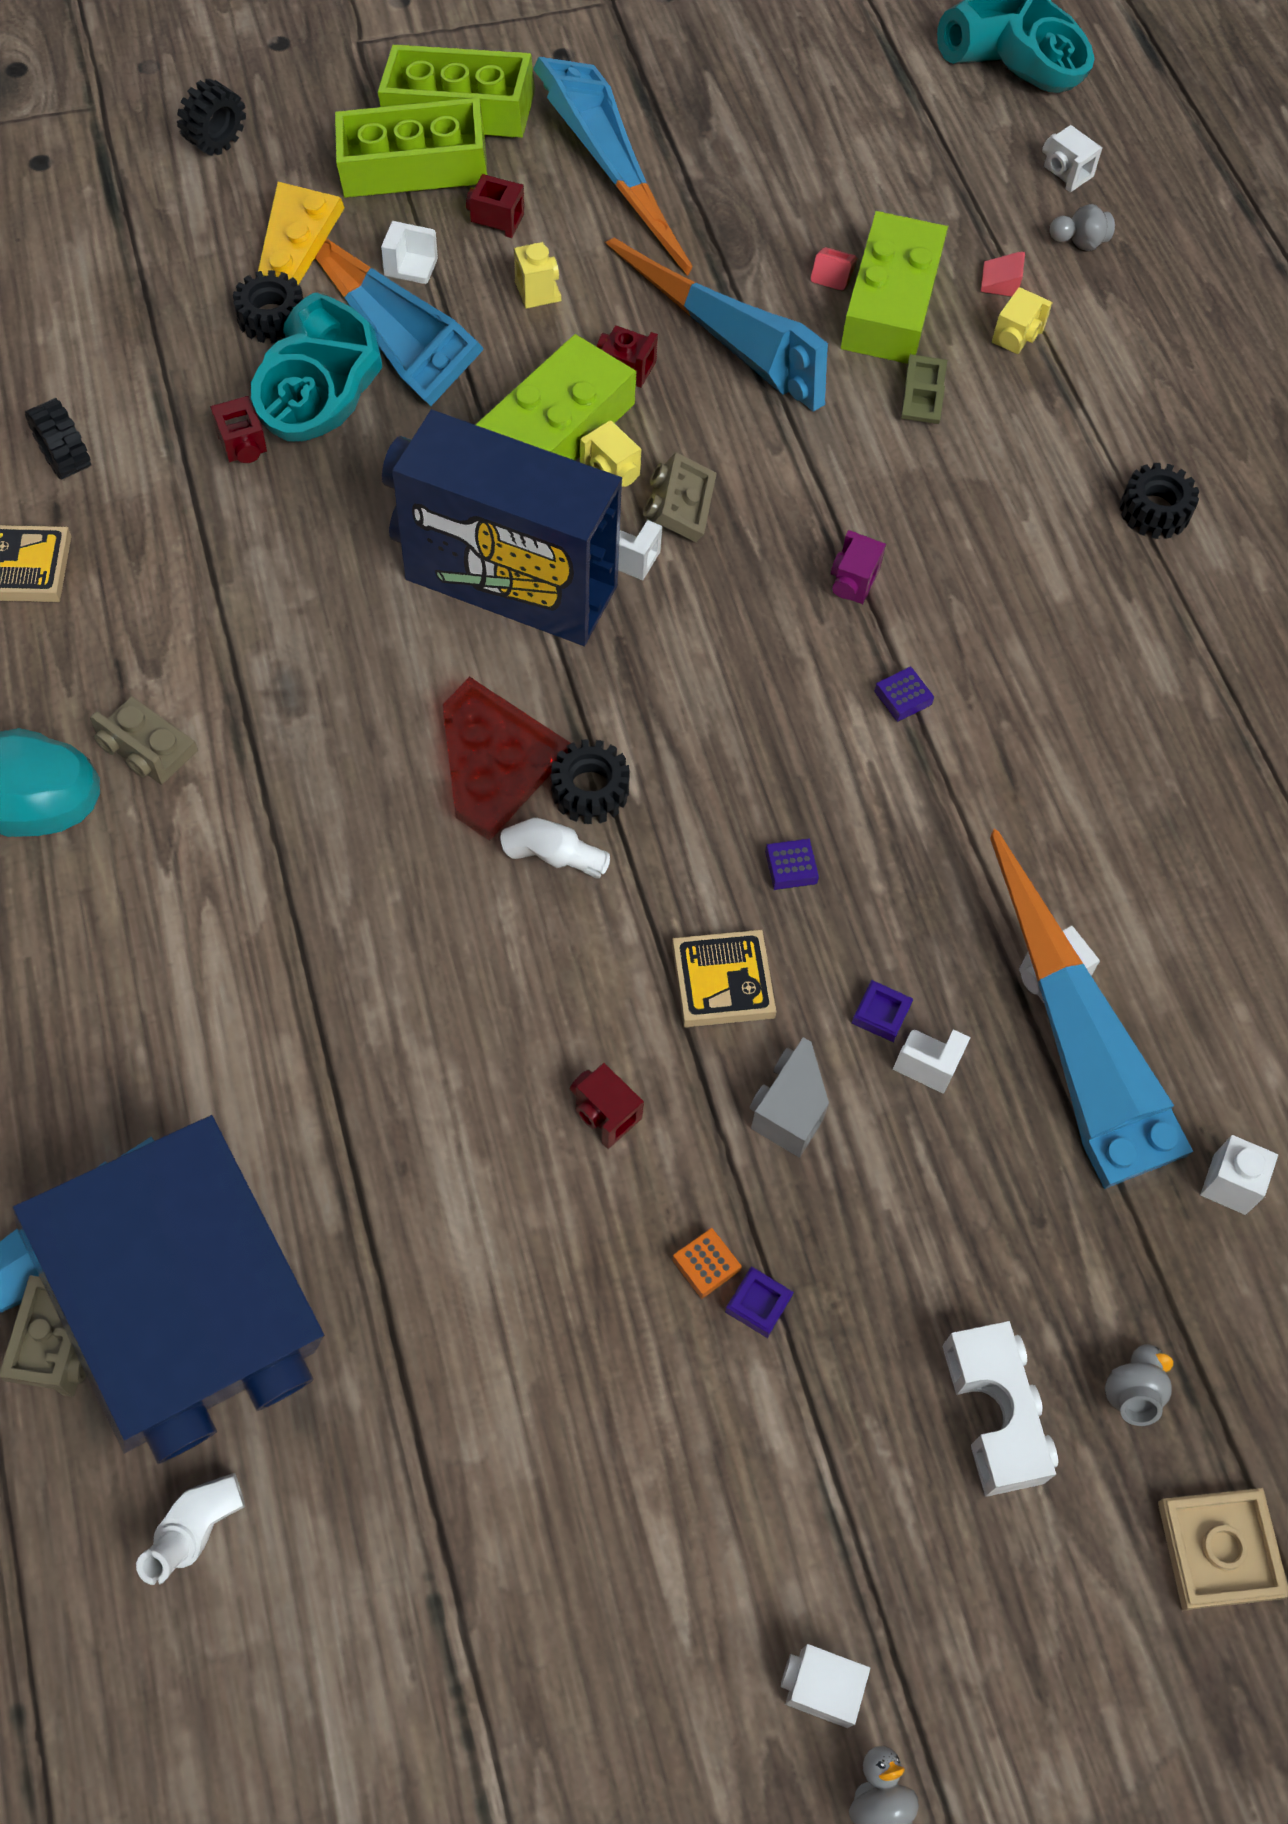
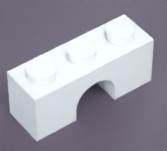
[942,1321,1058,1497]

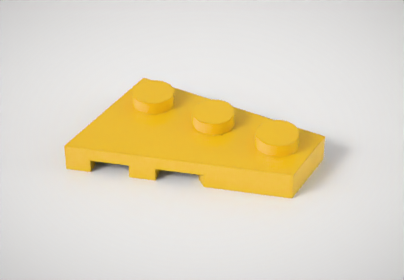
[258,182,345,285]

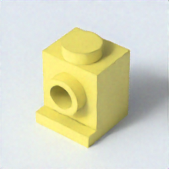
[514,242,561,308]
[992,287,1053,354]
[580,420,641,487]

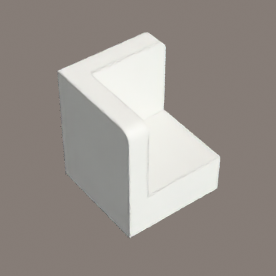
[381,221,438,284]
[618,520,662,580]
[893,1029,971,1094]

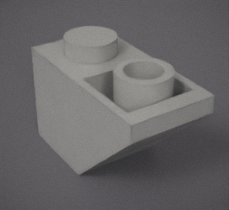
[749,1037,829,1158]

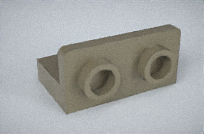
[643,452,717,542]
[90,696,198,785]
[0,1275,87,1397]

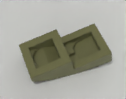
[901,354,948,424]

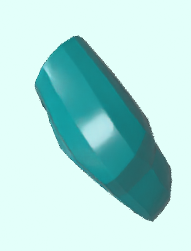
[937,0,1095,93]
[251,292,383,442]
[0,728,100,837]

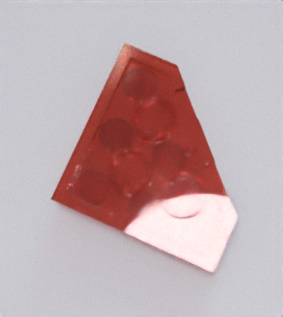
[442,676,571,841]

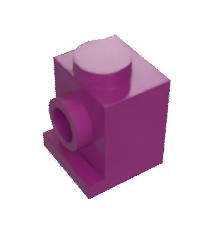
[830,530,886,605]

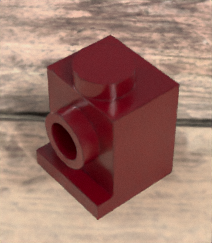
[466,174,524,238]
[597,325,658,388]
[210,396,267,463]
[569,1063,644,1149]

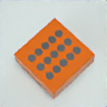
[672,1228,742,1299]

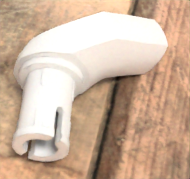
[501,817,610,879]
[136,1473,245,1585]

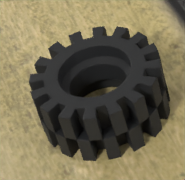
[177,78,246,156]
[233,270,303,343]
[25,398,91,480]
[1120,463,1199,539]
[551,739,630,824]

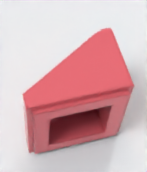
[811,247,858,291]
[980,252,1025,297]

